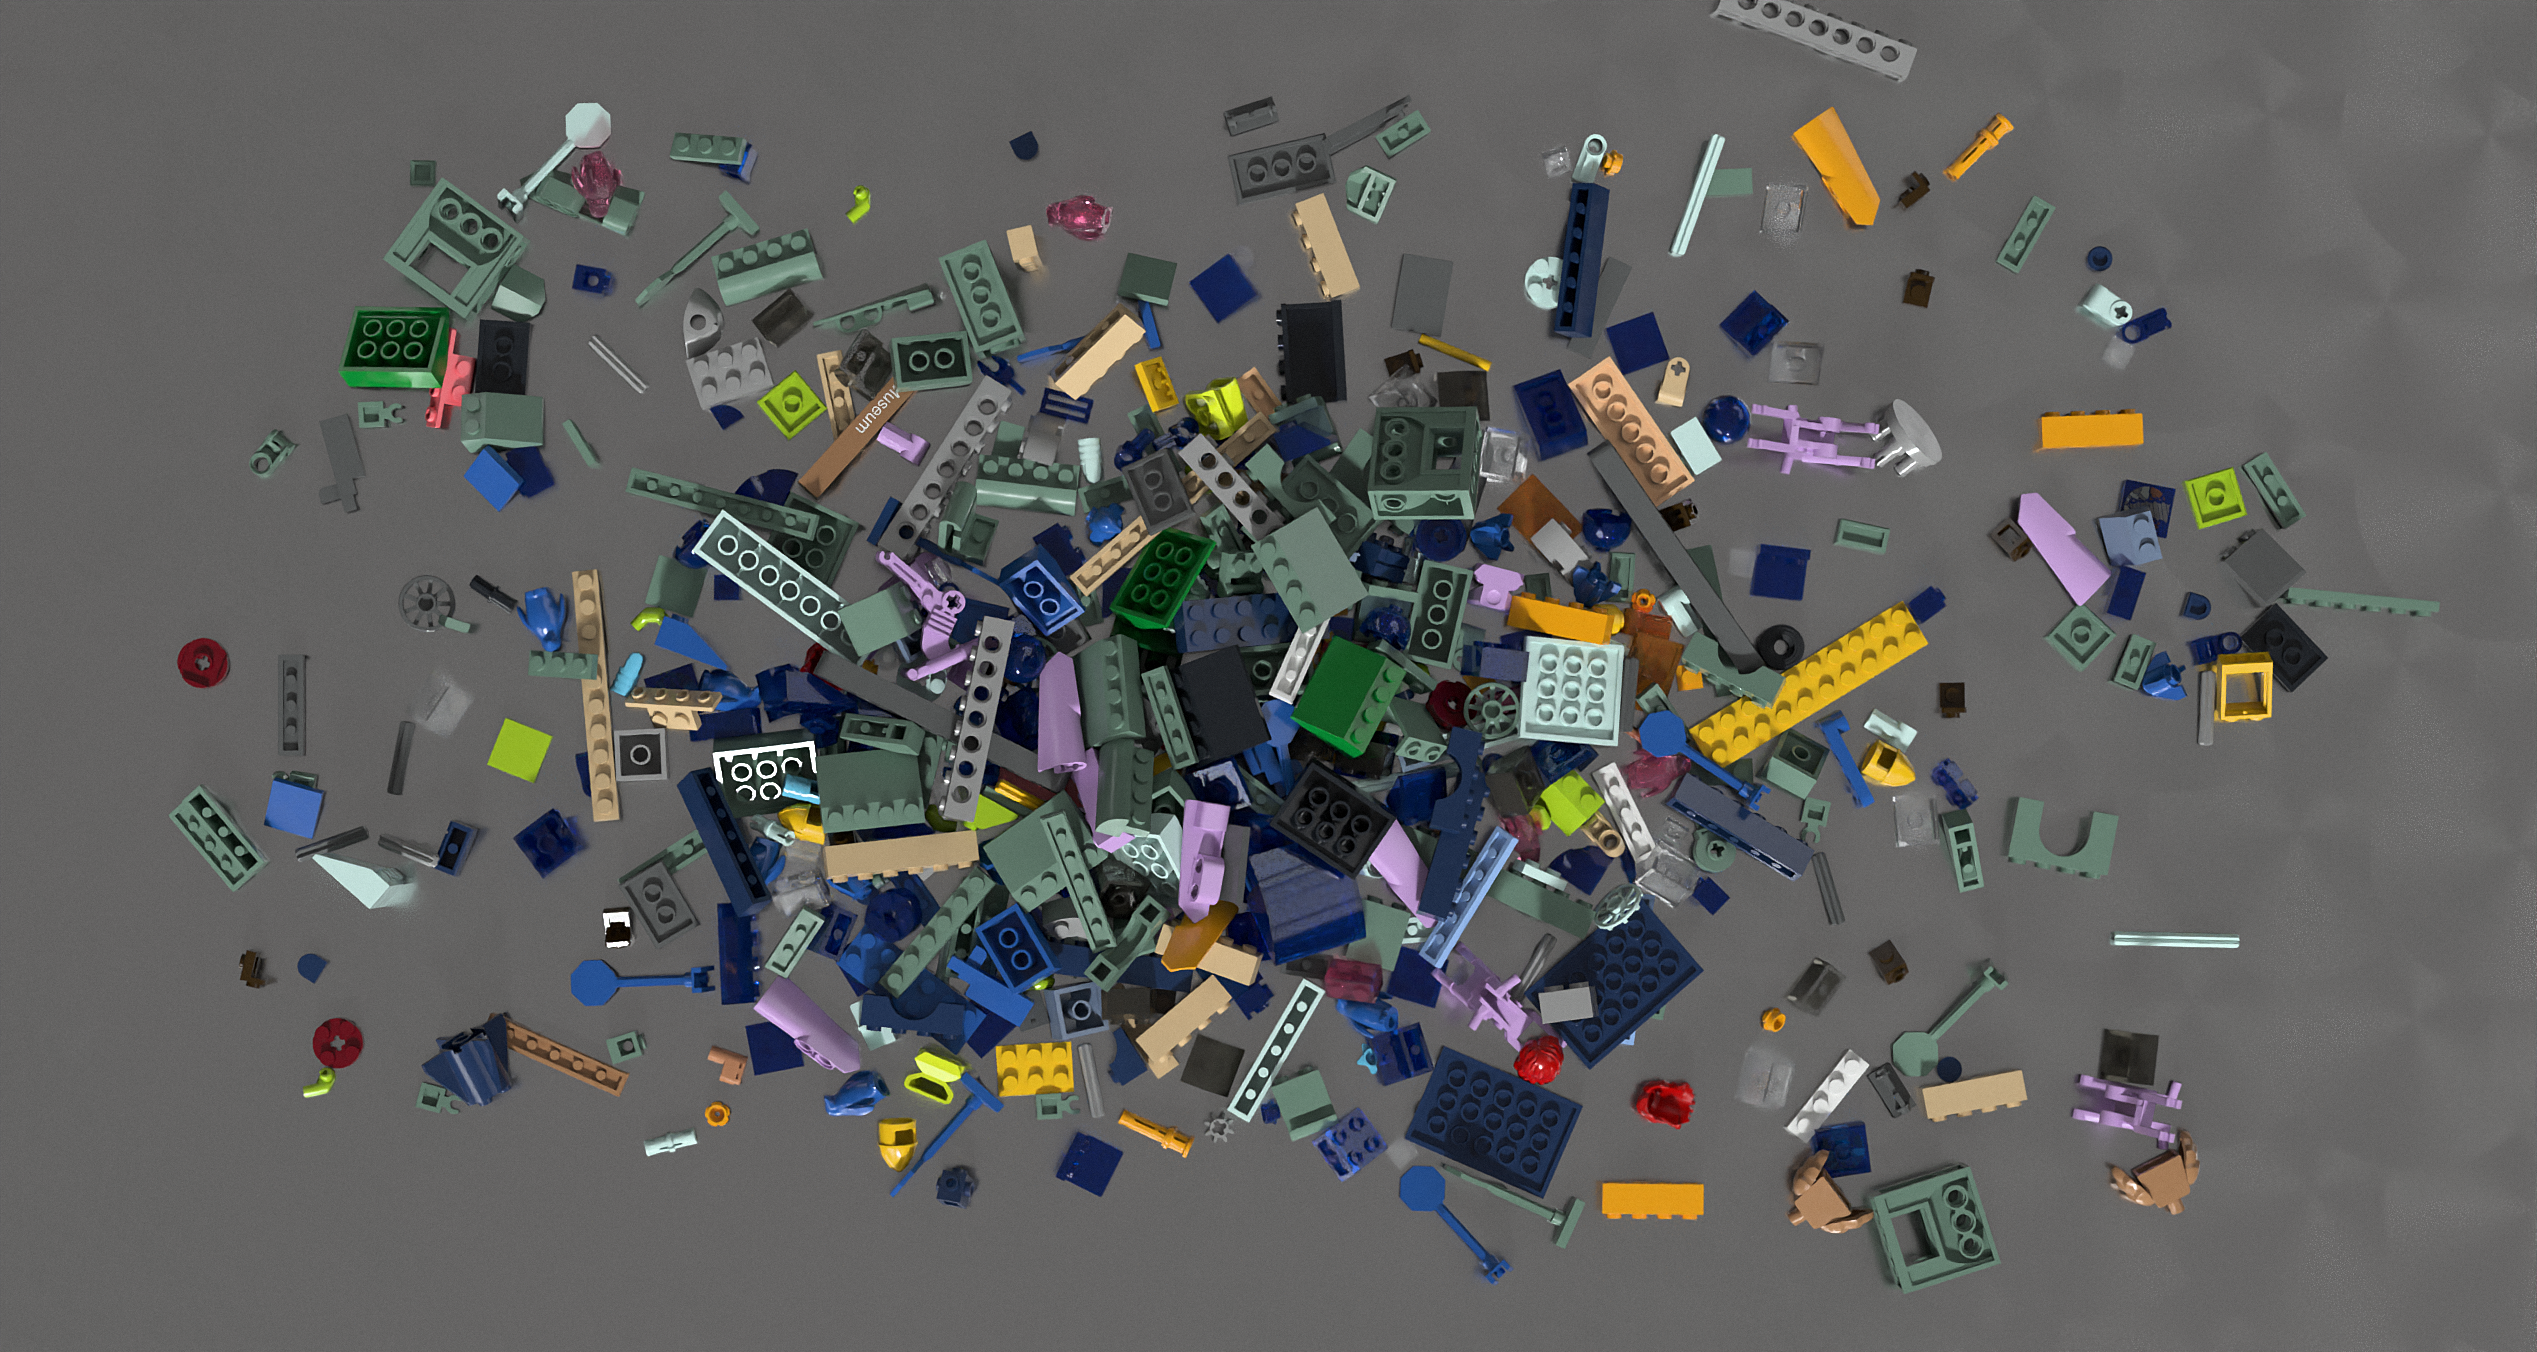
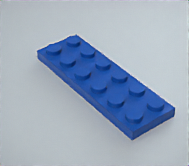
[836,923,987,1055]

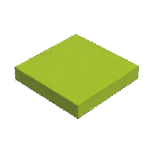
[757,370,827,441]
[2183,467,2247,529]
[487,718,553,783]

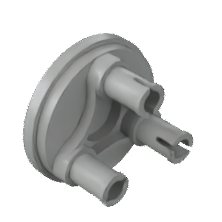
[1870,399,1942,477]

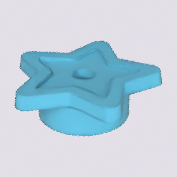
[1357,1043,1390,1074]

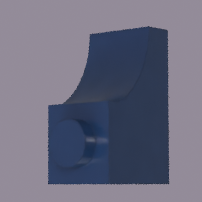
[1108,1027,1149,1086]

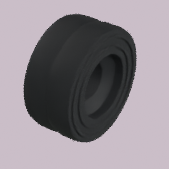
[1758,624,1805,670]

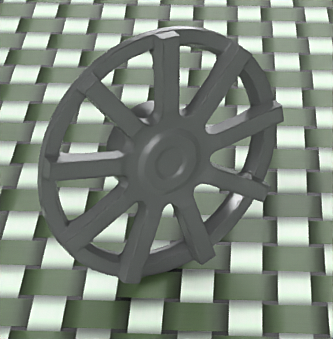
[398,575,456,632]

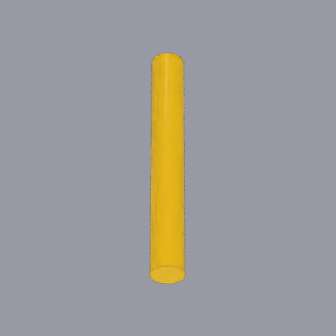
[1418,333,1492,371]

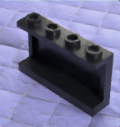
[1276,300,1347,406]

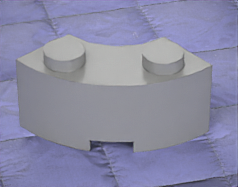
[1020,412,1067,467]
[1530,518,1594,587]
[1042,897,1114,941]

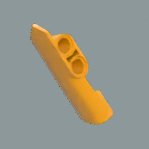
[1793,107,1880,225]
[1161,900,1239,972]

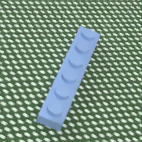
[1419,826,1519,969]

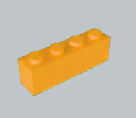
[2038,409,2144,449]
[1507,591,1615,645]
[1601,1181,1704,1219]

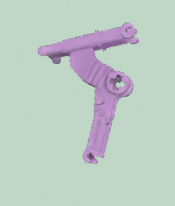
[1747,404,1880,474]
[875,551,998,681]
[1431,941,1567,1052]
[2072,1074,2182,1150]

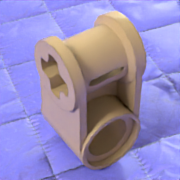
[1657,357,1690,407]
[1579,810,1625,857]

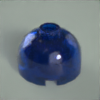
[1701,395,1752,445]
[1581,508,1633,552]
[672,519,712,569]
[1359,604,1411,651]
[1004,632,1047,683]

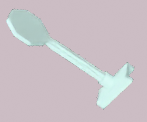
[497,103,611,223]

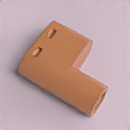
[708,1045,748,1085]

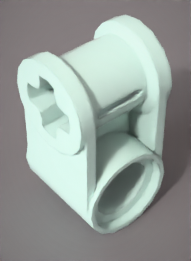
[2082,283,2132,325]

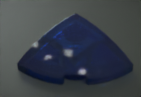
[735,469,799,506]
[1548,845,1615,896]

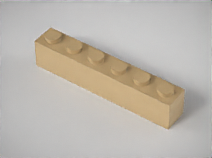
[823,830,979,883]

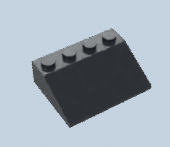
[1169,644,1272,768]
[1269,757,1397,880]

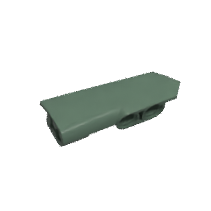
[520,169,645,236]
[813,282,935,335]

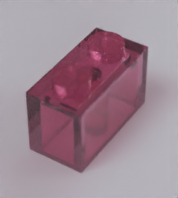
[1325,958,1383,1003]

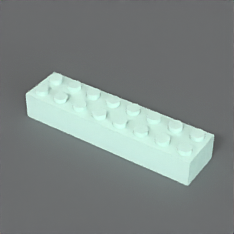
[692,509,871,666]

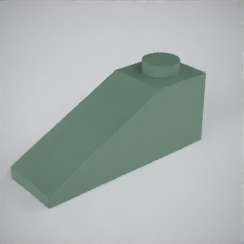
[840,713,925,755]
[1942,808,1984,893]

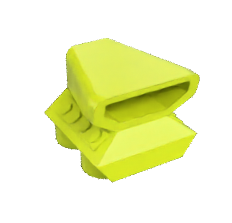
[1185,377,1248,440]
[904,1047,966,1104]

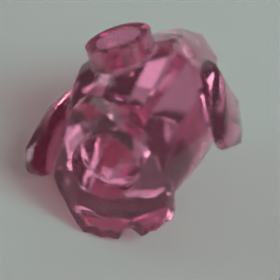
[571,151,619,218]
[1046,195,1113,239]
[1626,749,1692,798]
[1498,804,1544,863]

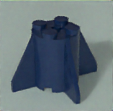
[421,1013,513,1106]

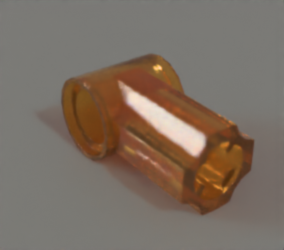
[1620,608,1673,640]

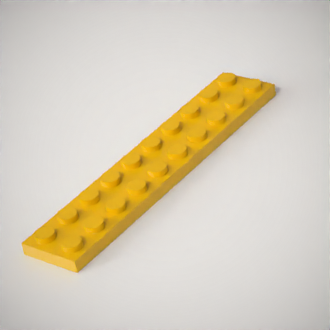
[1687,601,1929,768]

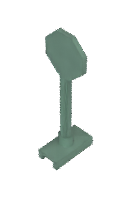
[635,190,760,306]
[1893,958,2009,1076]
[1444,1164,1585,1249]

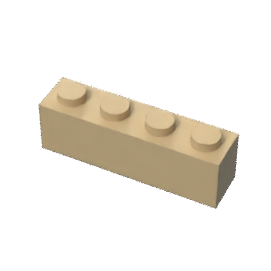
[1292,193,1360,300]
[1006,225,1042,273]
[1050,303,1146,400]
[1155,919,1263,986]
[1135,974,1232,1063]
[1919,1069,2027,1122]

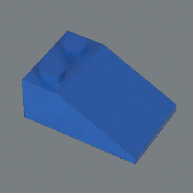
[998,544,1086,637]
[654,613,732,672]

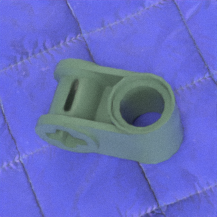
[249,429,296,477]
[1452,622,1486,673]

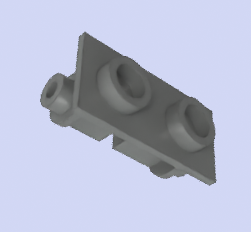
[1224,96,1279,135]
[1868,1062,1916,1118]

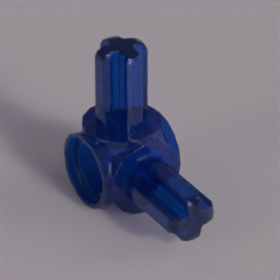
[1152,417,1209,462]
[1114,428,1155,471]

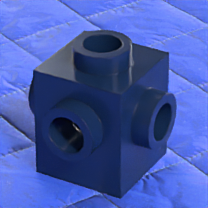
[936,1168,975,1209]

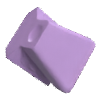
[1467,563,1525,614]

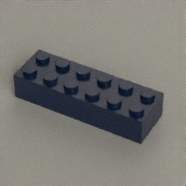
[1174,593,1330,654]

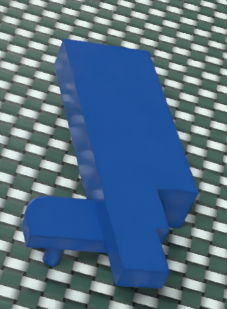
[1242,742,1303,798]
[946,944,1035,1027]

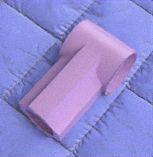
[877,422,931,466]

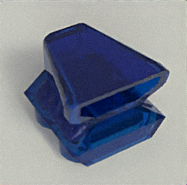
[513,808,584,879]

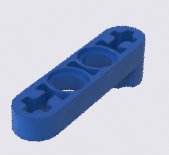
[1818,710,1875,808]

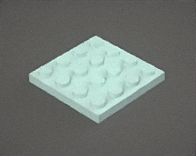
[1517,636,1624,746]

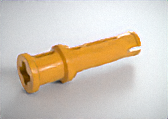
[1947,112,2014,179]
[1118,1109,1195,1158]

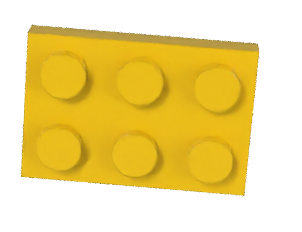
[996,1041,1074,1096]

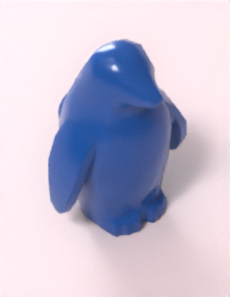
[1086,503,1125,547]
[517,587,566,652]
[696,669,762,711]
[747,836,785,886]
[1336,990,1398,1038]
[824,1070,891,1116]

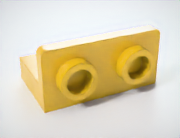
[1134,356,1179,412]

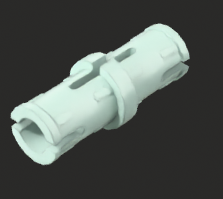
[749,814,795,846]
[644,1128,697,1156]

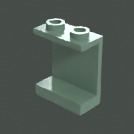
[1381,697,1448,764]
[1345,895,1411,971]

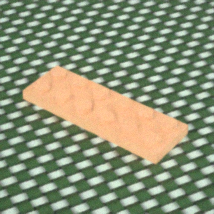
[1568,356,1695,507]

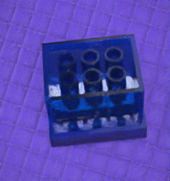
[1246,843,1366,966]

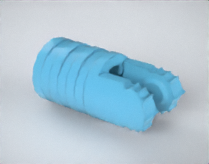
[610,652,643,697]
[781,774,819,804]

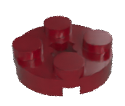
[177,638,229,688]
[1425,680,1477,732]
[313,1018,365,1068]

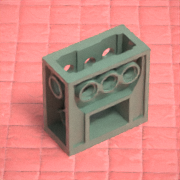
[383,177,531,322]
[938,239,1027,360]
[1367,407,1483,520]
[1868,1163,2001,1294]

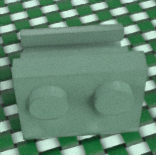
[1268,394,1344,468]
[938,481,999,566]
[1351,579,1419,649]
[837,581,922,657]
[1271,1065,1340,1142]

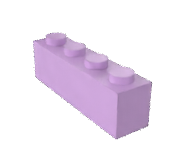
[1071,747,1135,853]

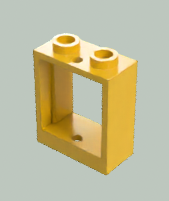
[2216,652,2273,722]

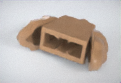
[2111,1131,2200,1215]
[1788,1149,1874,1234]

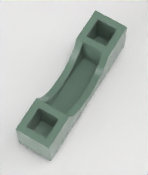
[1245,444,1337,526]
[1681,631,1786,709]
[1084,895,1172,992]

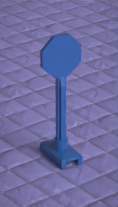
[1016,300,1161,363]
[866,496,1000,587]
[1260,698,1300,842]
[1638,710,1771,811]
[571,960,715,1006]
[890,1072,1004,1197]
[1400,1166,1514,1286]

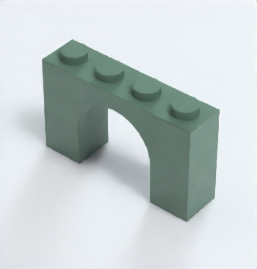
[1329,428,1419,537]
[2005,797,2119,879]

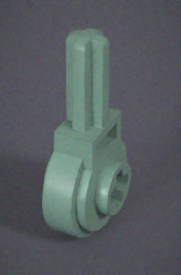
[1693,822,1736,873]

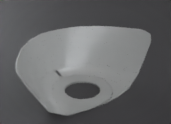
[683,288,724,359]

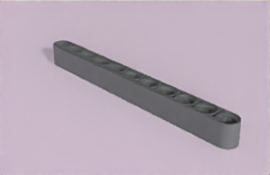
[1587,439,1766,674]
[813,650,1072,794]

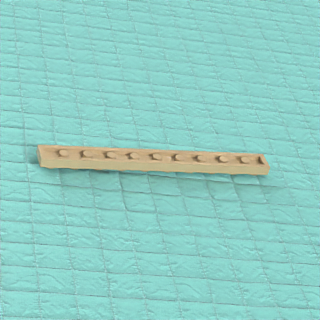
[1070,411,1277,597]
[572,569,620,822]

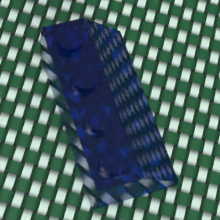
[717,902,761,1005]

